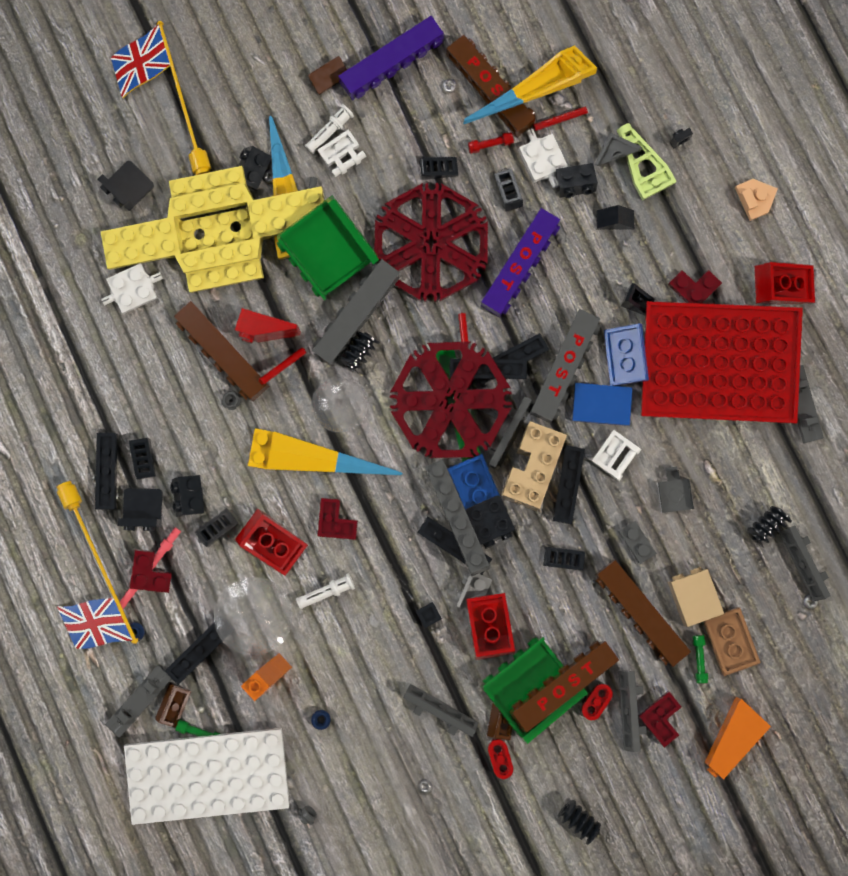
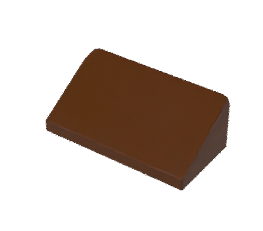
[308,56,347,95]
[155,683,191,728]
[487,704,512,740]

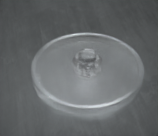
[214,577,293,656]

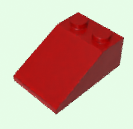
[754,262,815,305]
[235,308,301,344]
[235,508,308,576]
[466,593,515,660]

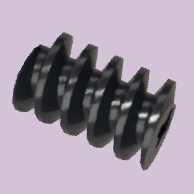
[340,332,380,374]
[747,506,792,548]
[557,800,601,845]

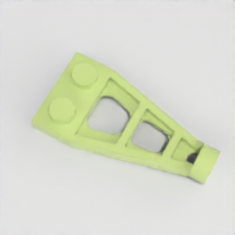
[617,123,677,201]

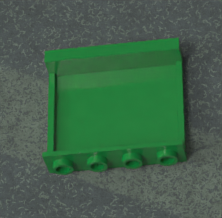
[277,195,379,300]
[480,637,588,744]

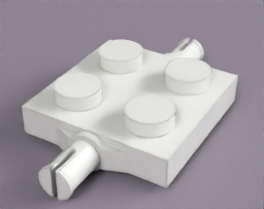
[518,129,568,189]
[101,263,163,314]

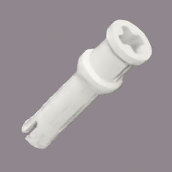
[305,104,354,154]
[296,573,355,609]

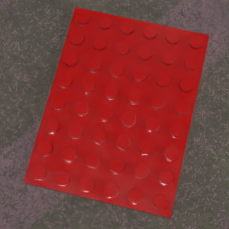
[641,301,803,423]

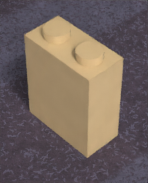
[668,567,724,627]

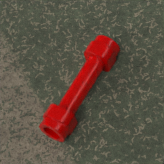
[468,132,514,154]

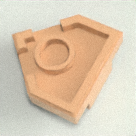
[735,179,778,221]

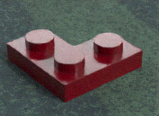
[668,270,722,304]
[317,498,358,540]
[130,549,172,593]
[638,691,682,748]

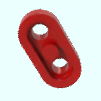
[581,683,613,720]
[488,739,513,779]

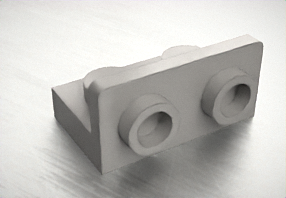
[454,573,492,611]

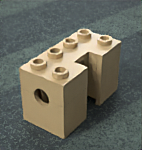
[500,421,567,511]

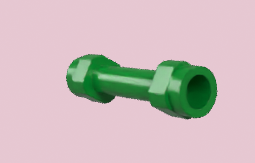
[692,635,709,684]
[175,720,221,736]

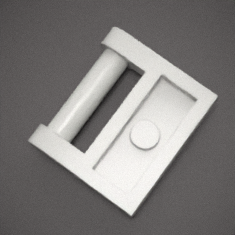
[591,430,641,481]

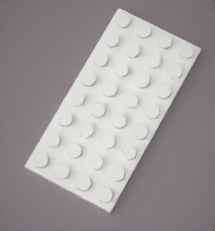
[124,728,290,825]

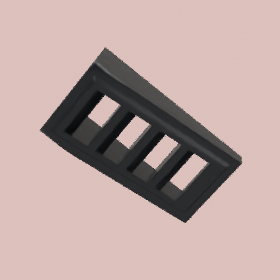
[420,157,459,180]
[494,168,523,212]
[129,438,156,480]
[195,508,239,547]
[543,547,585,571]

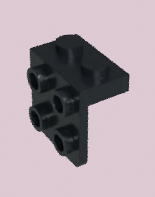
[98,161,154,211]
[117,488,163,531]
[465,495,516,549]

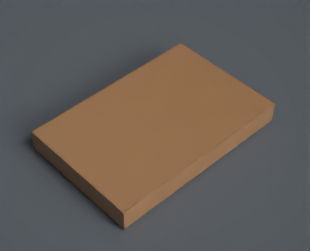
[703,607,761,676]

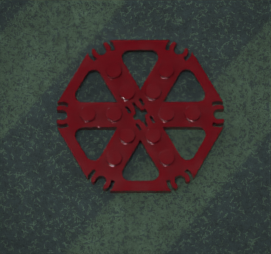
[374,183,488,302]
[390,341,512,458]

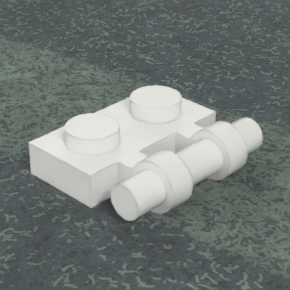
[318,129,366,177]

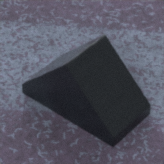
[596,205,635,230]
[621,283,655,316]

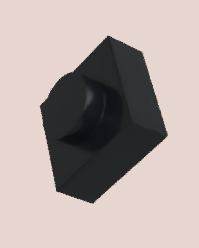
[670,127,693,149]
[416,602,442,628]

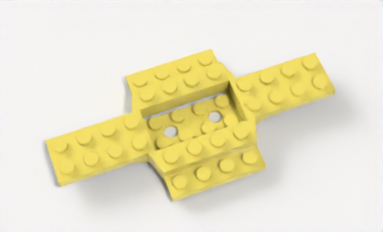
[101,166,325,293]

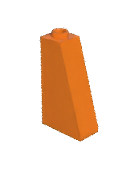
[241,653,292,701]
[704,697,771,780]

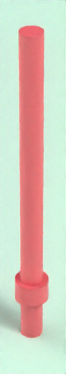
[120,527,181,609]

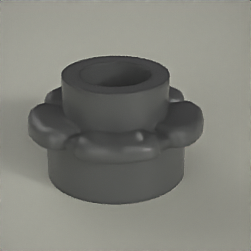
[222,392,241,410]
[299,806,317,825]

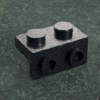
[236,146,272,191]
[556,163,598,198]
[170,475,204,517]

